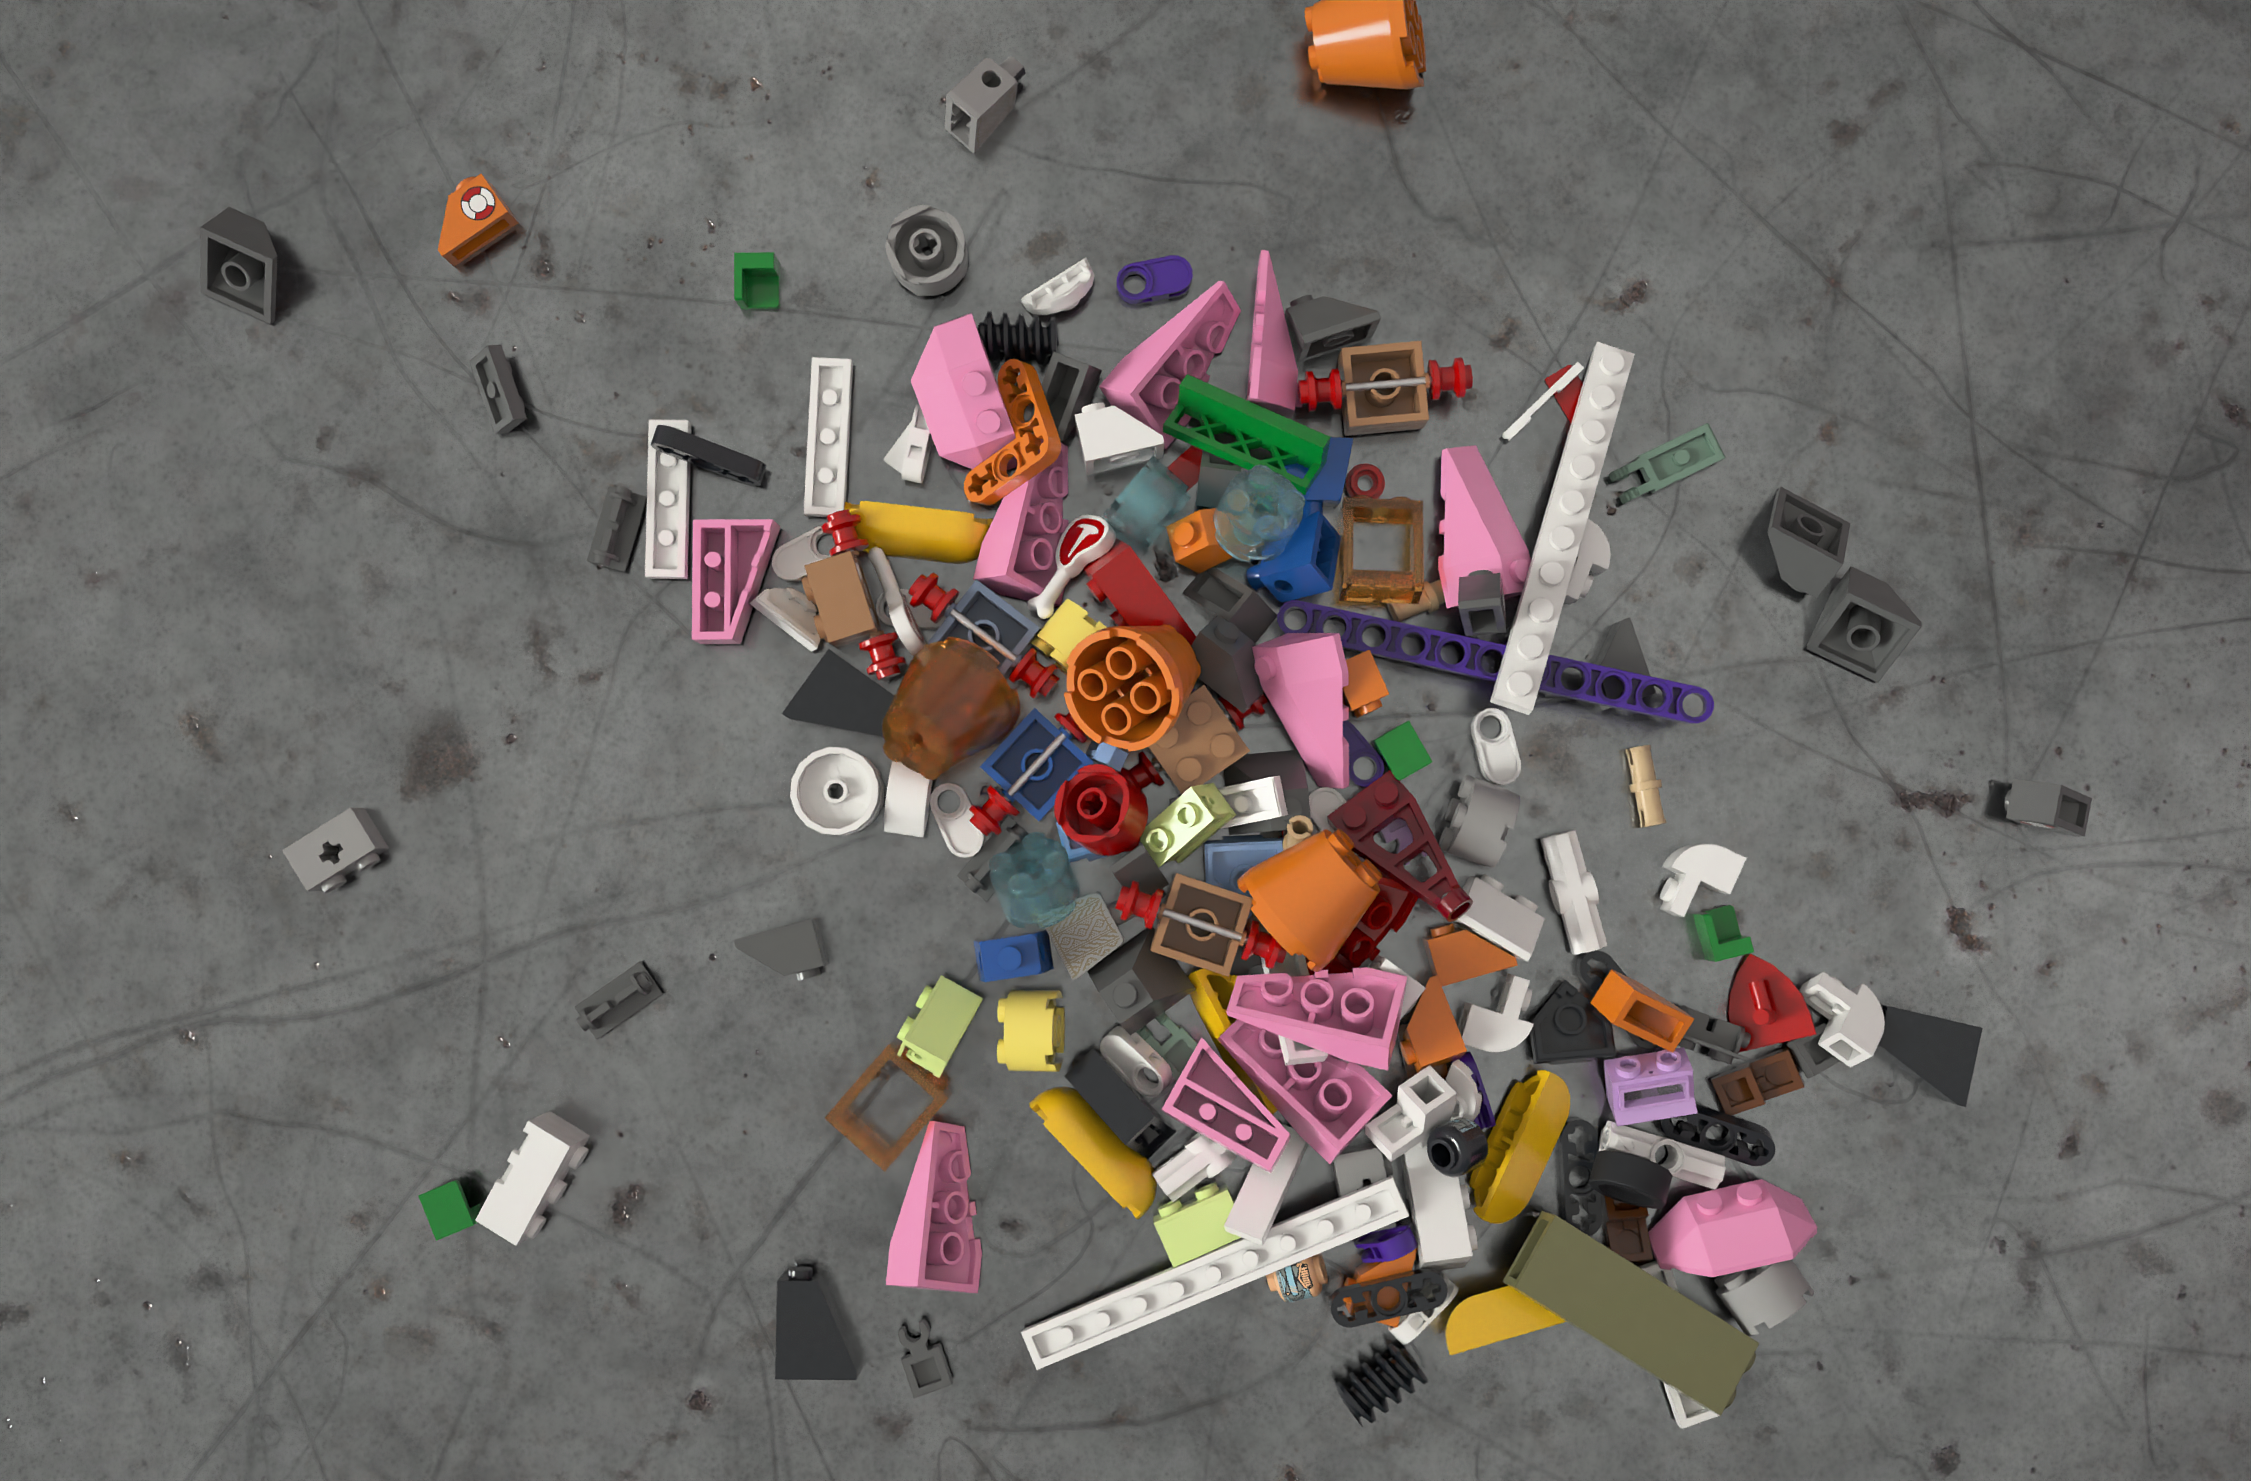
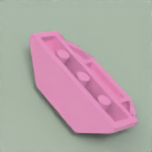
[911,313,1017,470]
[1648,1179,1817,1277]

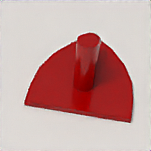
[1728,953,1817,1052]

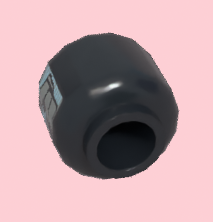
[1427,1118,1488,1177]

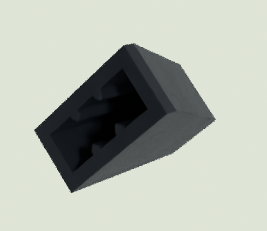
[782,649,910,739]
[1876,1004,1982,1107]
[1064,1048,1177,1159]
[775,1267,862,1380]

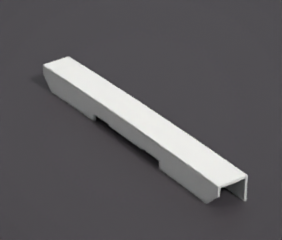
[1502,362,1584,440]

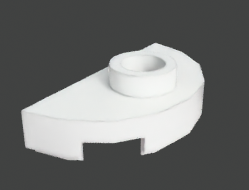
[1021,258,1095,315]
[749,587,821,652]
[1445,1059,1482,1122]

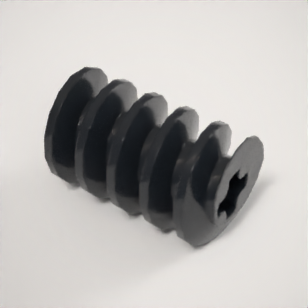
[978,311,1059,366]
[1336,1344,1428,1427]

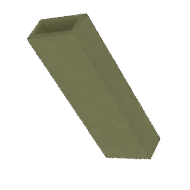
[1503,1211,1759,1416]

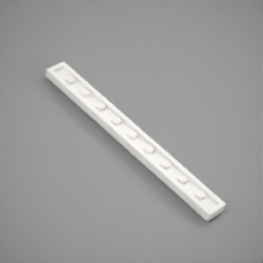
[1490,342,1635,715]
[1021,1175,1409,1370]

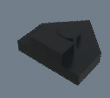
[1530,980,1616,1065]

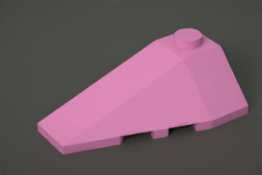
[1246,250,1302,418]
[1099,281,1241,449]
[973,439,1069,607]
[1438,445,1531,609]
[1252,633,1349,789]
[1227,967,1407,1071]
[1218,1019,1393,1164]
[886,1121,982,1293]

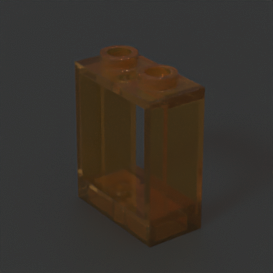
[1339,495,1424,604]
[825,1041,952,1171]

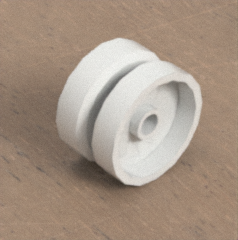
[790,747,885,836]

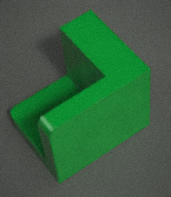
[734,252,780,310]
[1370,720,1433,780]
[1693,905,1754,962]
[418,1180,481,1241]

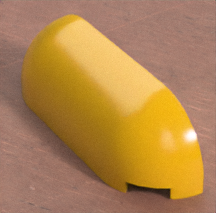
[844,501,993,564]
[1188,968,1277,1114]
[1469,1070,1570,1224]
[1029,1087,1157,1220]
[1445,1286,1566,1355]

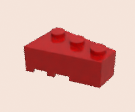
[1082,538,1196,645]

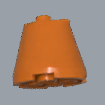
[1305,0,1426,90]
[1064,625,1201,751]
[1237,828,1382,972]

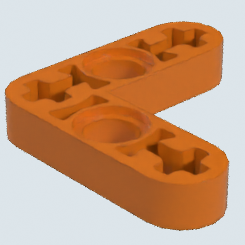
[964,359,1061,506]

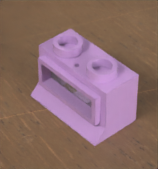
[1604,1047,1697,1126]

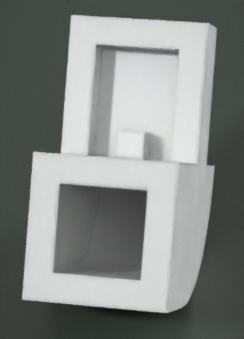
[1564,519,1611,604]
[884,741,939,837]
[1660,844,1747,917]
[1799,972,1885,1068]
[1458,974,1533,1052]
[1365,1065,1457,1162]

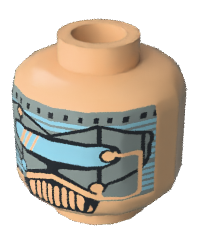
[1266,1253,1328,1302]

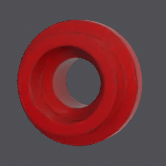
[1345,463,1385,503]

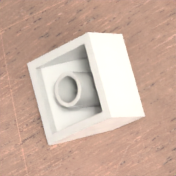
[1075,403,1165,475]
[1453,874,1545,962]

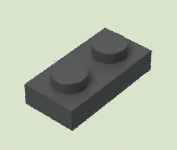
[469,345,527,434]

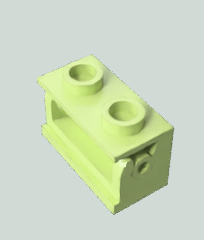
[1140,783,1236,867]
[897,975,983,1078]
[1153,1182,1241,1268]

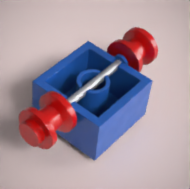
[969,708,1094,836]

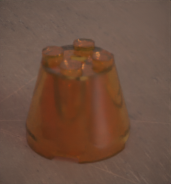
[882,637,1020,780]

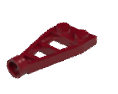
[1327,770,1473,922]

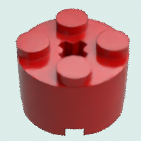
[1054,764,1148,856]

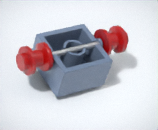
[908,572,1060,699]

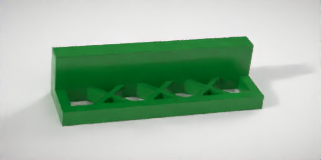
[1163,374,1331,495]

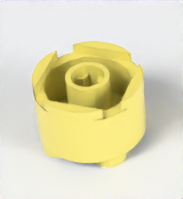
[1031,599,1107,675]
[997,990,1065,1072]

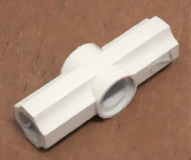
[1540,830,1607,955]
[1598,1121,1726,1190]
[1152,1133,1237,1202]

